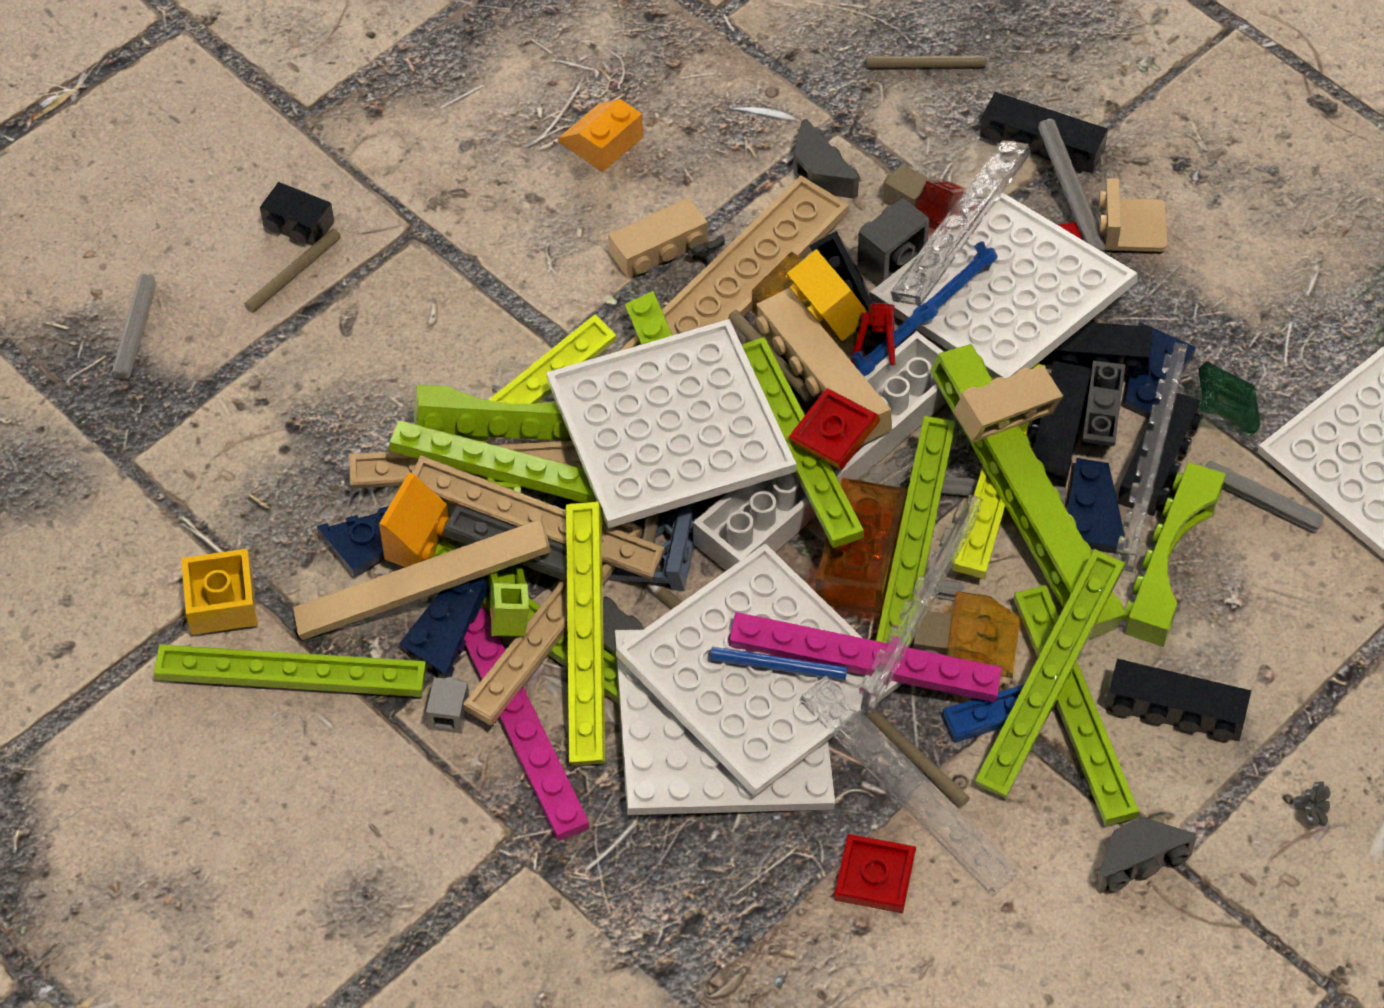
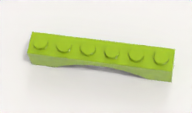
[414,384,572,441]
[1122,462,1226,647]
[484,477,529,636]

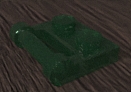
[1198,361,1260,435]

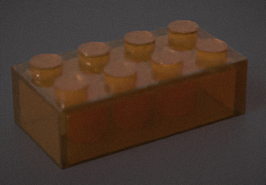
[815,478,907,615]

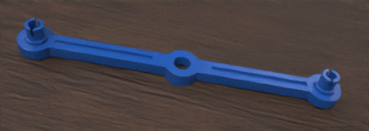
[851,241,998,376]

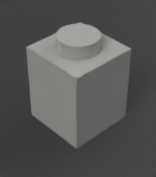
[426,677,469,734]

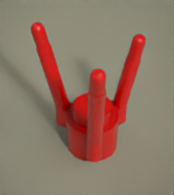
[850,303,896,366]

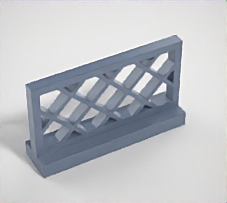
[607,500,704,591]

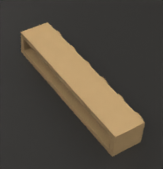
[756,288,892,445]

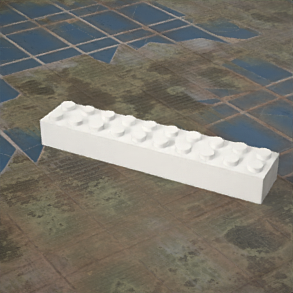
[693,331,947,571]

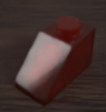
[916,179,971,230]

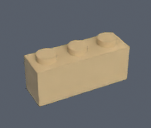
[608,197,708,279]
[953,365,1063,443]

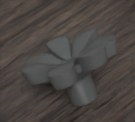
[687,235,725,265]
[1294,781,1331,827]

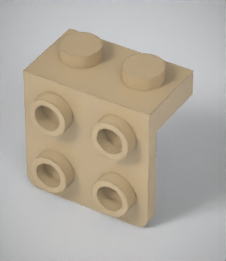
[1099,178,1167,252]

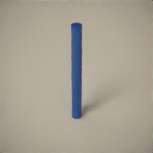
[710,646,847,681]

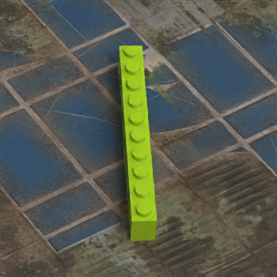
[930,344,1126,639]

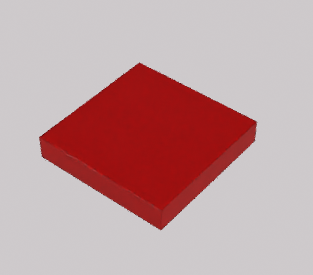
[788,388,881,470]
[834,834,916,914]

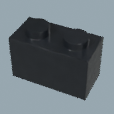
[260,182,335,246]

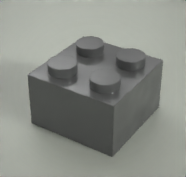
[857,198,930,286]

